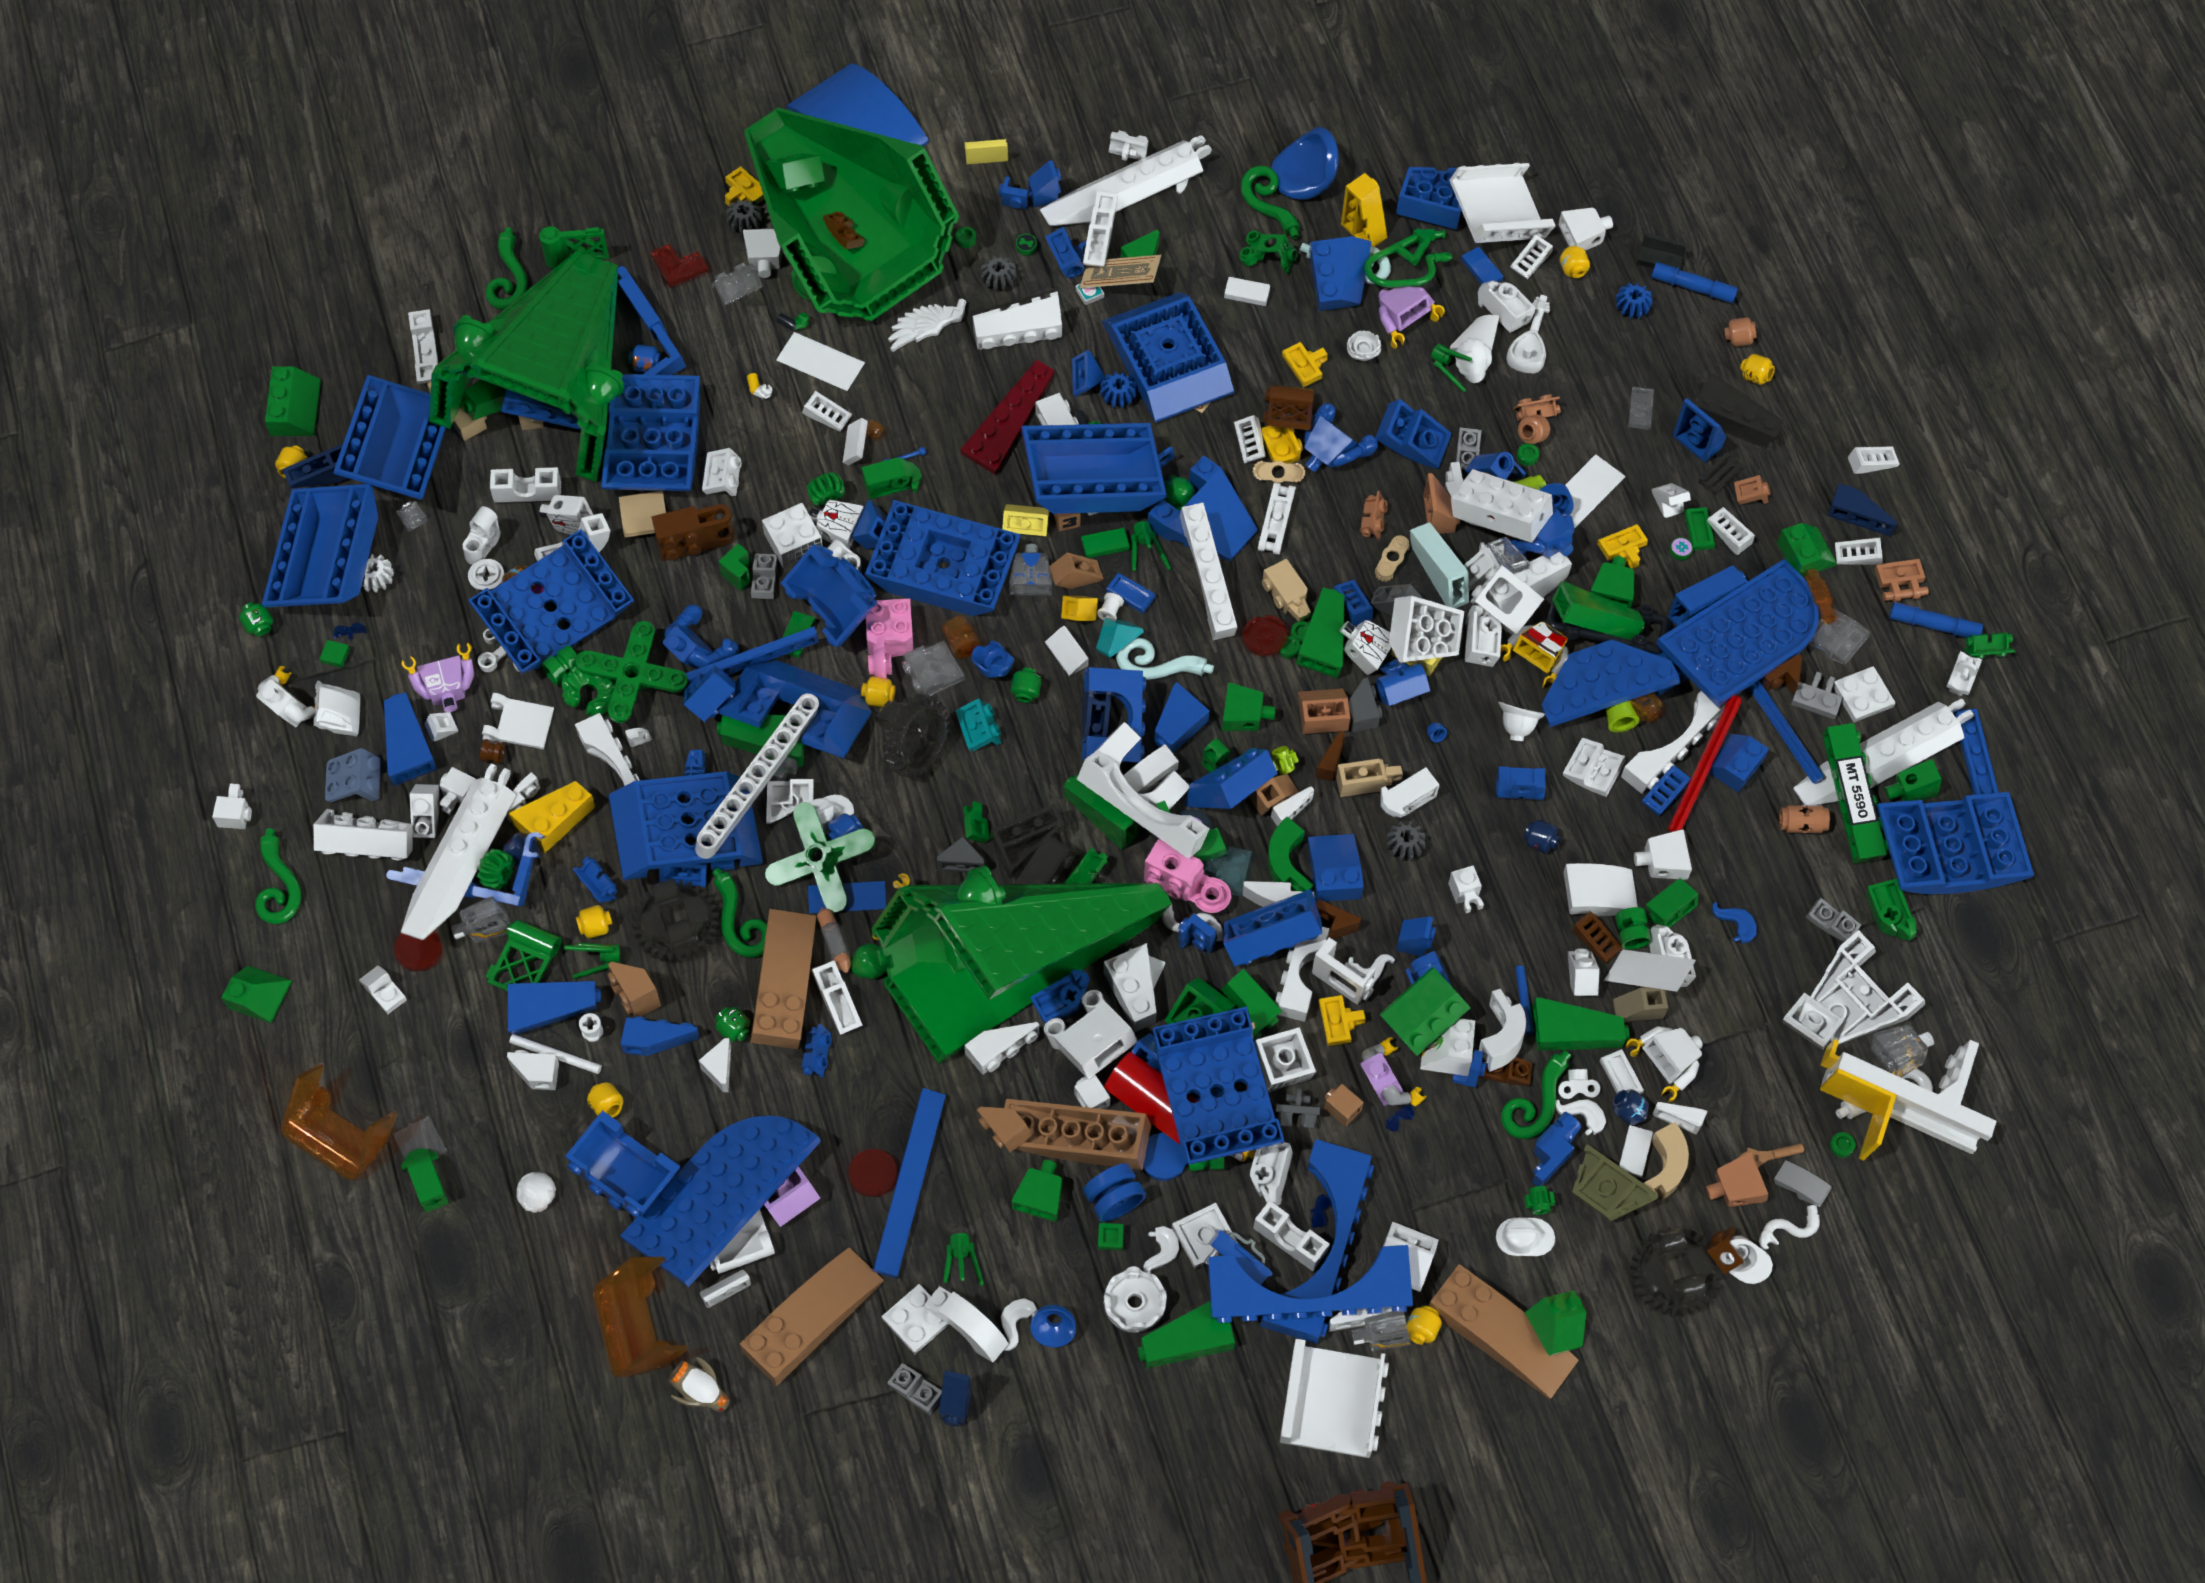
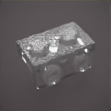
[711,262,763,306]

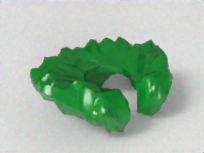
[562,666,616,716]

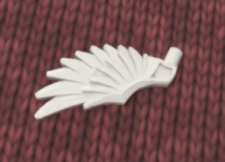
[888,299,967,352]

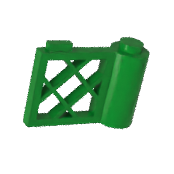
[539,226,609,269]
[485,920,562,992]

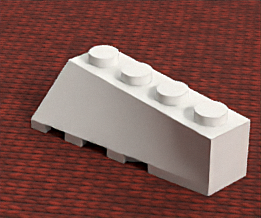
[973,291,1062,349]
[1486,552,1572,633]
[314,809,413,860]

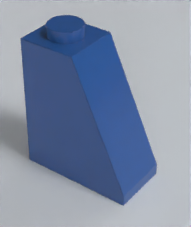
[1154,682,1210,753]

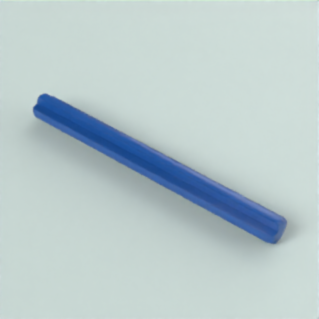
[1748,680,1824,784]

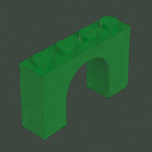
[1186,969,1282,1041]

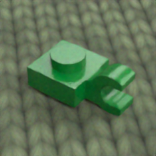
[964,801,989,843]

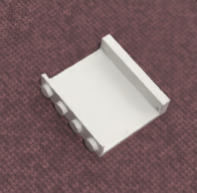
[1449,163,1555,243]
[1280,1339,1389,1458]

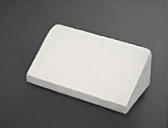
[1045,626,1088,677]
[700,1270,751,1308]

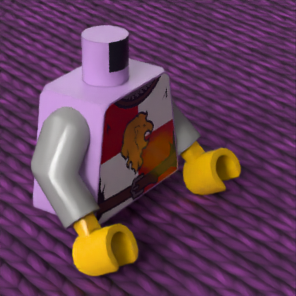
[1360,1037,1426,1106]

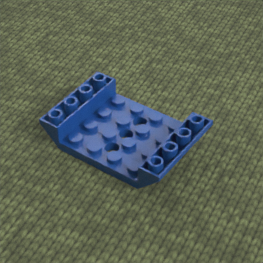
[468,529,634,674]
[609,771,763,880]
[1152,1007,1284,1165]

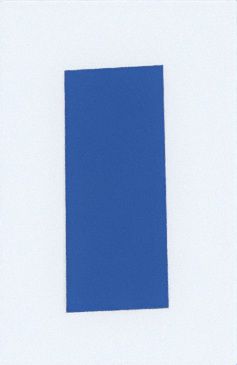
[808,881,886,914]

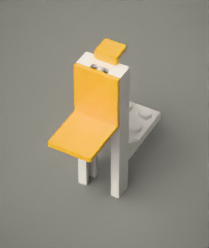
[1820,1039,1996,1161]

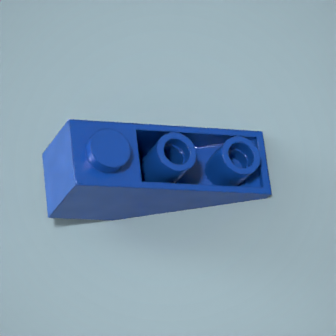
[620,1016,699,1056]

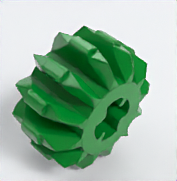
[807,472,845,506]
[477,849,515,890]

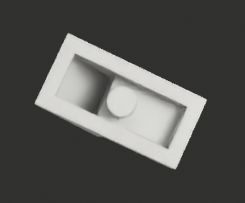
[1652,483,1691,518]
[1464,547,1500,591]
[359,966,407,1015]

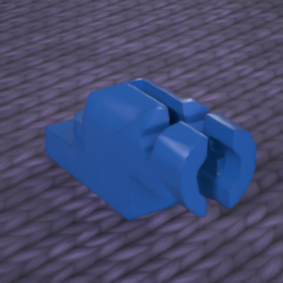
[1532,1111,1581,1186]

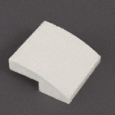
[1563,738,1626,797]

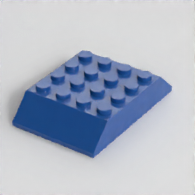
[333,375,446,500]
[1021,423,1166,514]
[262,484,378,607]

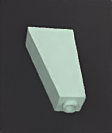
[1410,522,1469,608]

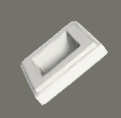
[425,712,458,741]

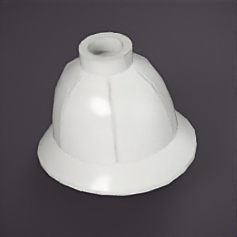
[1498,702,1545,741]

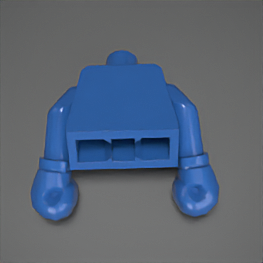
[1304,403,1378,473]
[1503,506,1574,561]
[662,604,739,669]

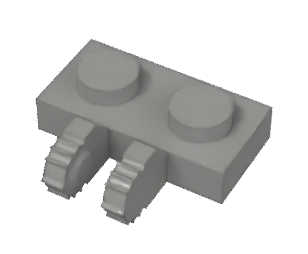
[1791,672,1843,719]

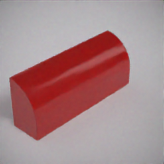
[1104,1052,1198,1145]

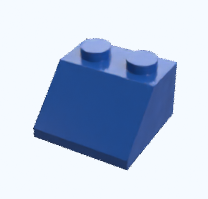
[1709,734,1769,793]

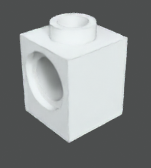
[1074,1075,1110,1109]

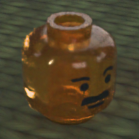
[1630,692,1662,722]

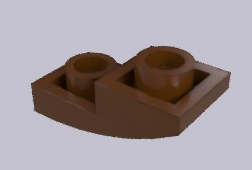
[823,211,864,249]
[1478,1057,1532,1086]

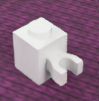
[439,767,476,815]
[212,784,252,829]
[1448,866,1484,913]

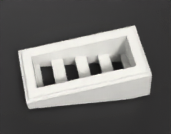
[1510,235,1553,279]
[802,391,852,432]
[1234,415,1265,464]
[1848,447,1900,474]
[1707,507,1755,555]
[1835,538,1883,565]
[1271,787,1314,826]
[1652,1102,1707,1134]

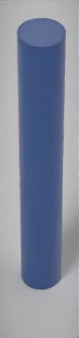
[1515,966,1534,1035]

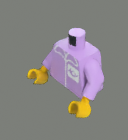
[1379,287,1445,349]
[402,643,474,712]

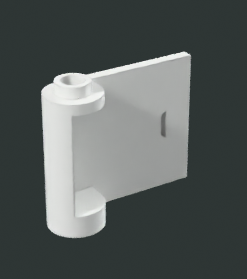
[710,1209,775,1274]

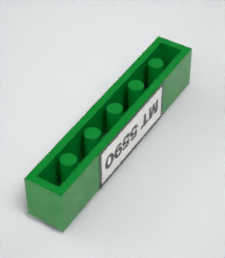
[1822,723,1888,865]

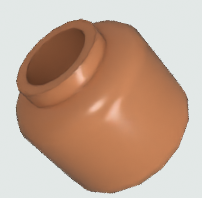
[1725,317,1757,347]
[1518,414,1550,444]

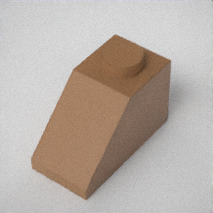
[1049,552,1103,589]

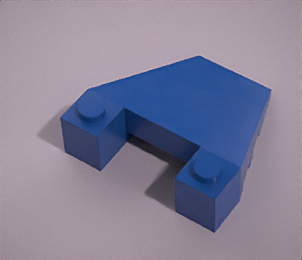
[1148,455,1258,561]

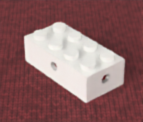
[1451,469,1553,543]

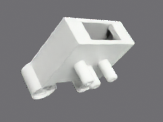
[1044,990,1137,1079]

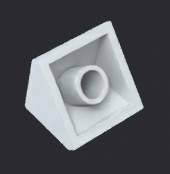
[1783,993,1844,1050]

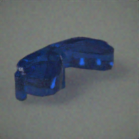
[333,623,366,640]
[1385,1105,1414,1132]
[1310,1194,1331,1228]

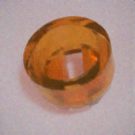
[866,420,884,440]

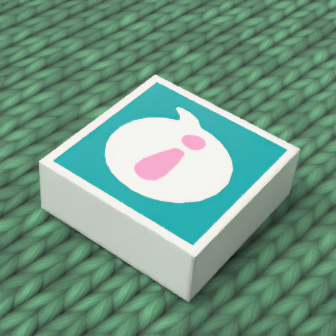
[1076,284,1104,306]

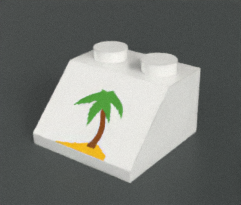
[1420,1019,1475,1076]

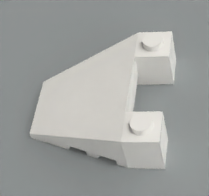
[1811,930,1925,1045]

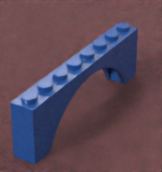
[1260,1139,1374,1344]
[1207,1245,1413,1323]

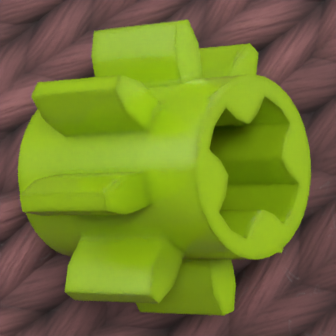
[1271,746,1299,774]

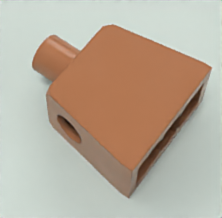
[1705,1152,1768,1207]

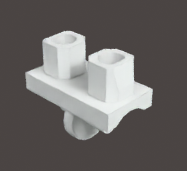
[1109,130,1148,161]
[1946,651,1982,696]

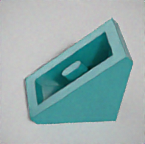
[1096,618,1144,658]

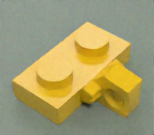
[725,167,764,207]
[1282,342,1328,388]
[1597,524,1648,569]
[1319,995,1365,1046]

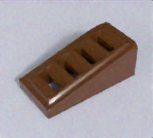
[1316,731,1345,781]
[1572,911,1622,964]

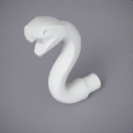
[1162,904,1223,942]
[1759,1205,1820,1250]

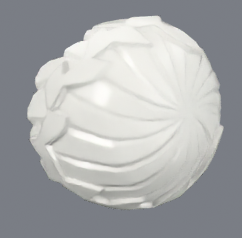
[1347,331,1381,361]
[516,1172,556,1213]

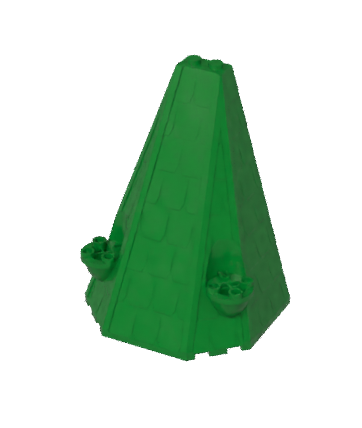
[744,108,959,321]
[429,250,624,482]
[871,865,1172,1064]

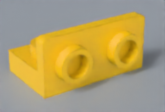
[1261,418,1303,468]

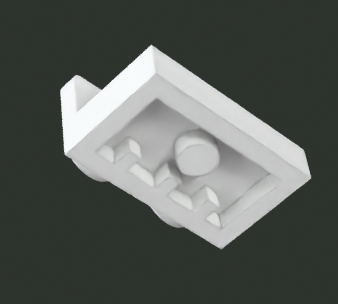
[702,448,741,496]

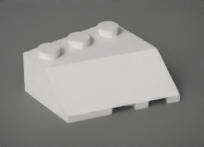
[1389,596,1464,662]

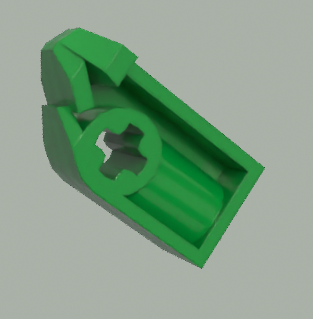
[861,458,922,500]
[1866,878,1917,941]
[401,1148,449,1213]

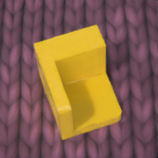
[1061,596,1098,621]

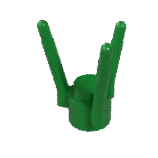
[1431,343,1472,392]
[1131,521,1171,571]
[564,942,620,979]
[943,1233,984,1286]

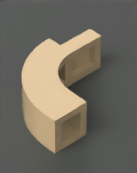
[1643,1122,1689,1200]

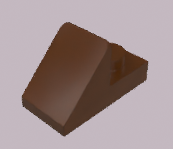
[1761,654,1802,694]
[1316,899,1362,939]

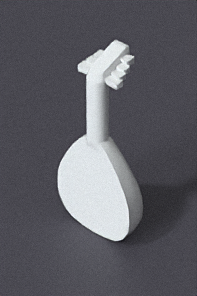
[1506,295,1550,374]

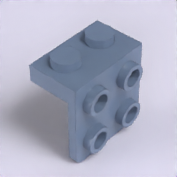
[325,748,381,803]

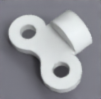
[1558,1069,1600,1099]

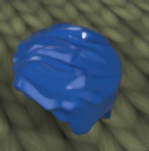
[971,641,1014,678]

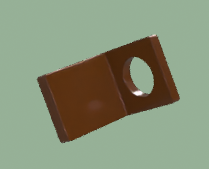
[1707,1226,1745,1274]

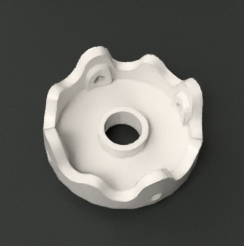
[1104,1266,1166,1333]

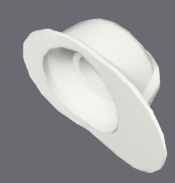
[810,795,854,834]
[1496,1217,1555,1256]
[1720,1236,1773,1284]

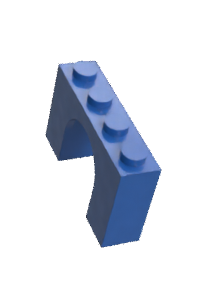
[1082,667,1146,764]

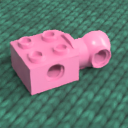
[866,598,914,679]
[1144,839,1231,913]

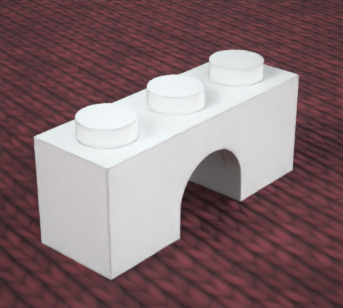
[490,468,561,503]
[1253,1200,1330,1271]

